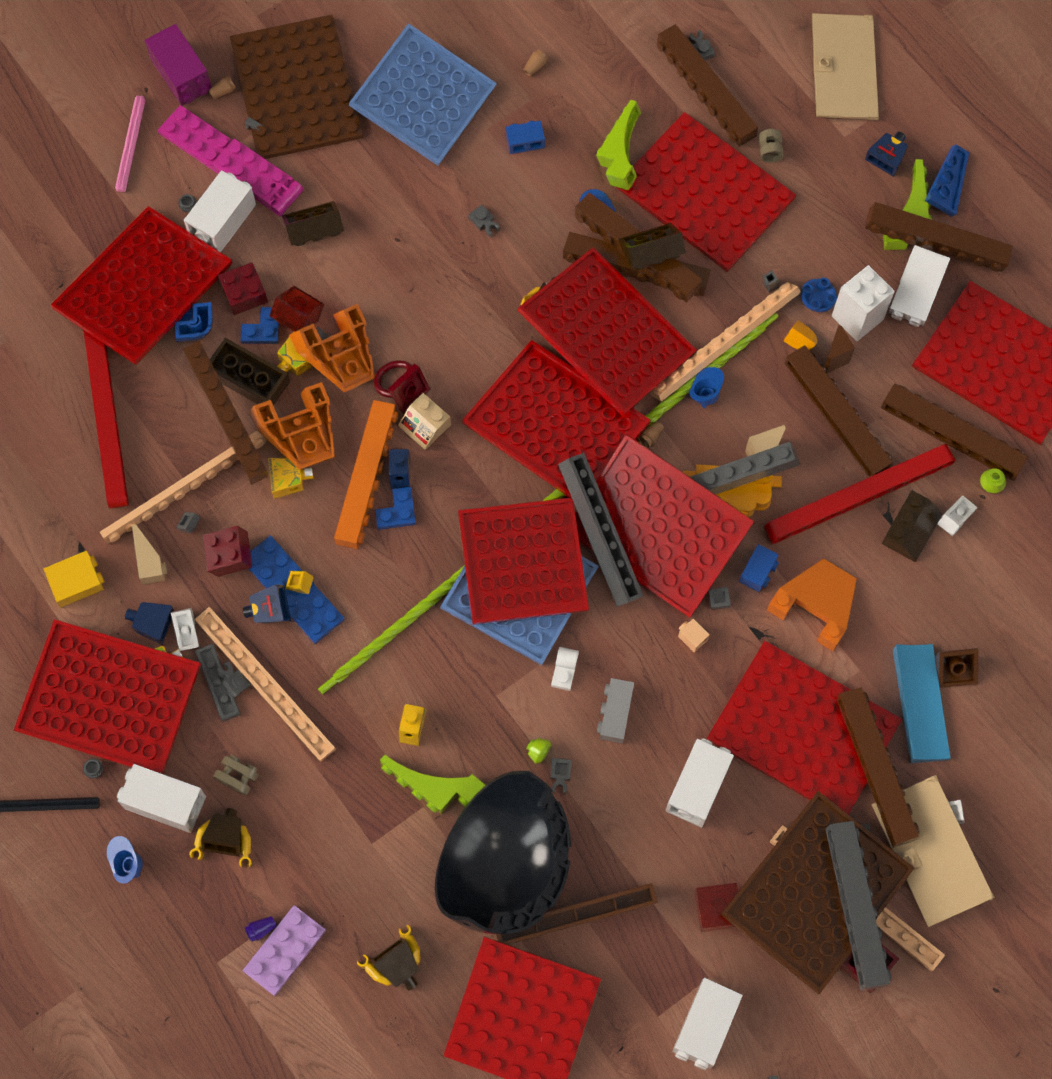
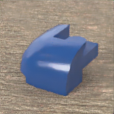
[175,302,213,342]

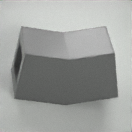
[763,270,780,292]

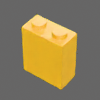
[43,551,105,608]

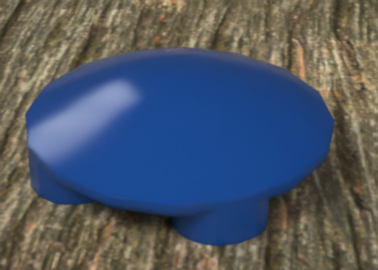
[801,278,837,312]

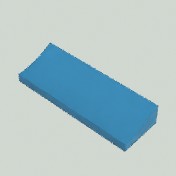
[893,644,950,763]

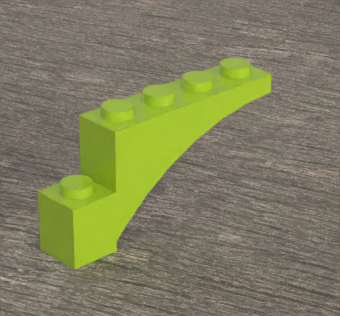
[596,100,641,190]
[883,159,932,250]
[380,755,485,814]

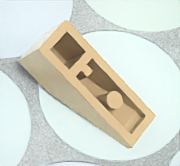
[132,524,168,584]

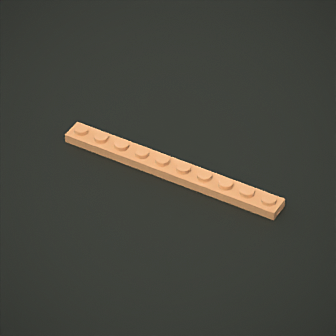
[650,282,801,402]
[100,431,267,544]
[195,607,336,762]
[770,825,945,972]

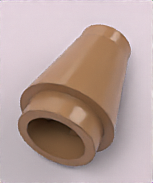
[523,49,548,77]
[209,76,236,99]
[638,421,664,448]

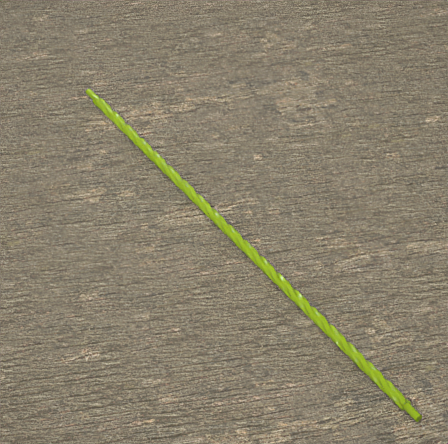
[318,312,779,695]

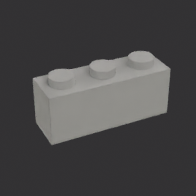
[597,678,634,744]

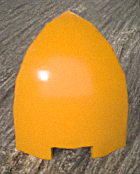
[783,320,818,350]

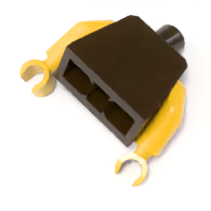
[189,808,252,867]
[357,925,420,991]

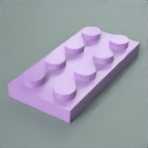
[242,905,326,996]

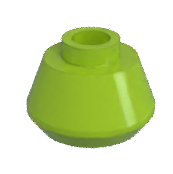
[980,469,1006,493]
[526,738,552,764]

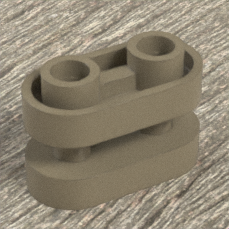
[213,755,259,796]

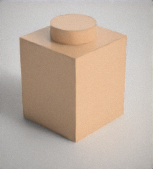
[678,619,710,653]

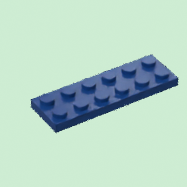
[248,535,345,644]

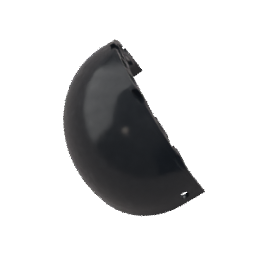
[435,771,571,934]

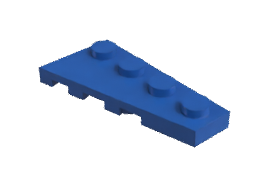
[925,144,970,217]

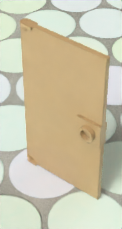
[812,13,879,120]
[871,775,995,927]

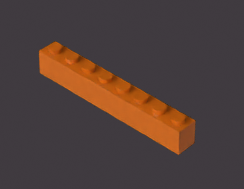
[334,400,399,549]

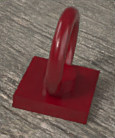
[374,360,430,414]

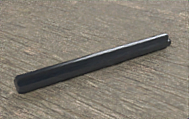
[0,797,100,812]

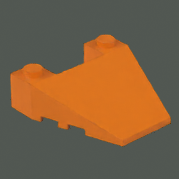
[289,303,375,392]
[249,382,335,470]
[767,558,857,651]

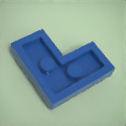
[241,307,280,344]
[375,487,416,530]

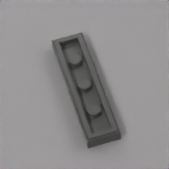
[195,644,241,722]

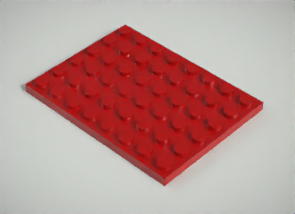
[616,112,796,272]
[51,206,233,365]
[517,247,697,416]
[912,281,1052,445]
[462,340,651,498]
[575,435,755,618]
[13,619,201,774]
[706,640,902,815]

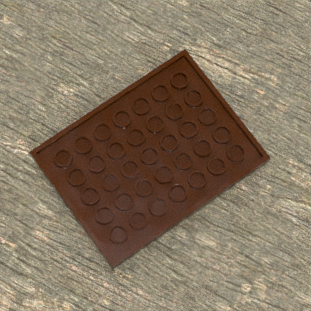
[230,14,363,159]
[720,791,914,995]

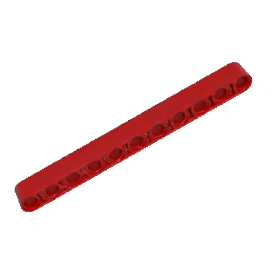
[83,330,129,509]
[763,444,956,544]

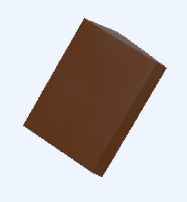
[825,325,855,374]
[935,648,979,688]

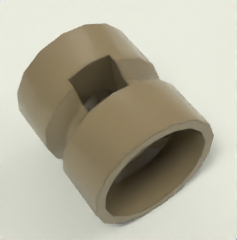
[759,129,784,163]

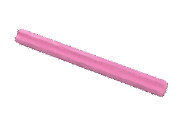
[115,95,145,192]

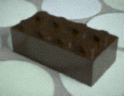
[209,337,290,406]

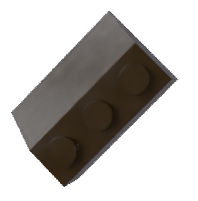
[282,201,344,246]
[619,223,686,270]
[882,490,942,562]

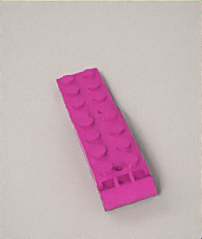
[158,105,304,216]

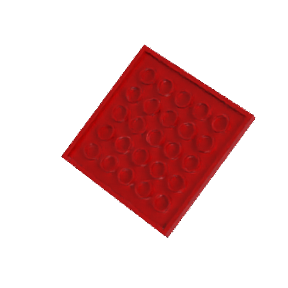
[458,498,589,625]
[443,936,601,1079]

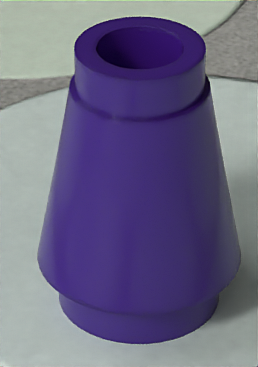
[244,916,277,942]

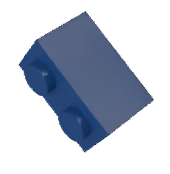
[506,121,545,154]
[739,544,779,592]

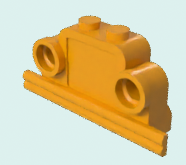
[683,464,782,517]

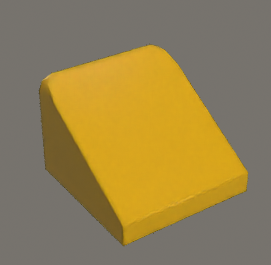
[285,571,313,594]

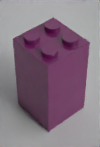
[144,23,212,106]

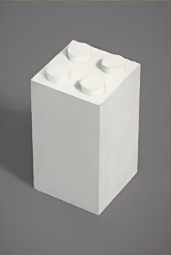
[184,170,256,252]
[889,246,950,327]
[832,265,894,341]
[666,739,734,828]
[117,764,207,833]
[672,978,743,1070]

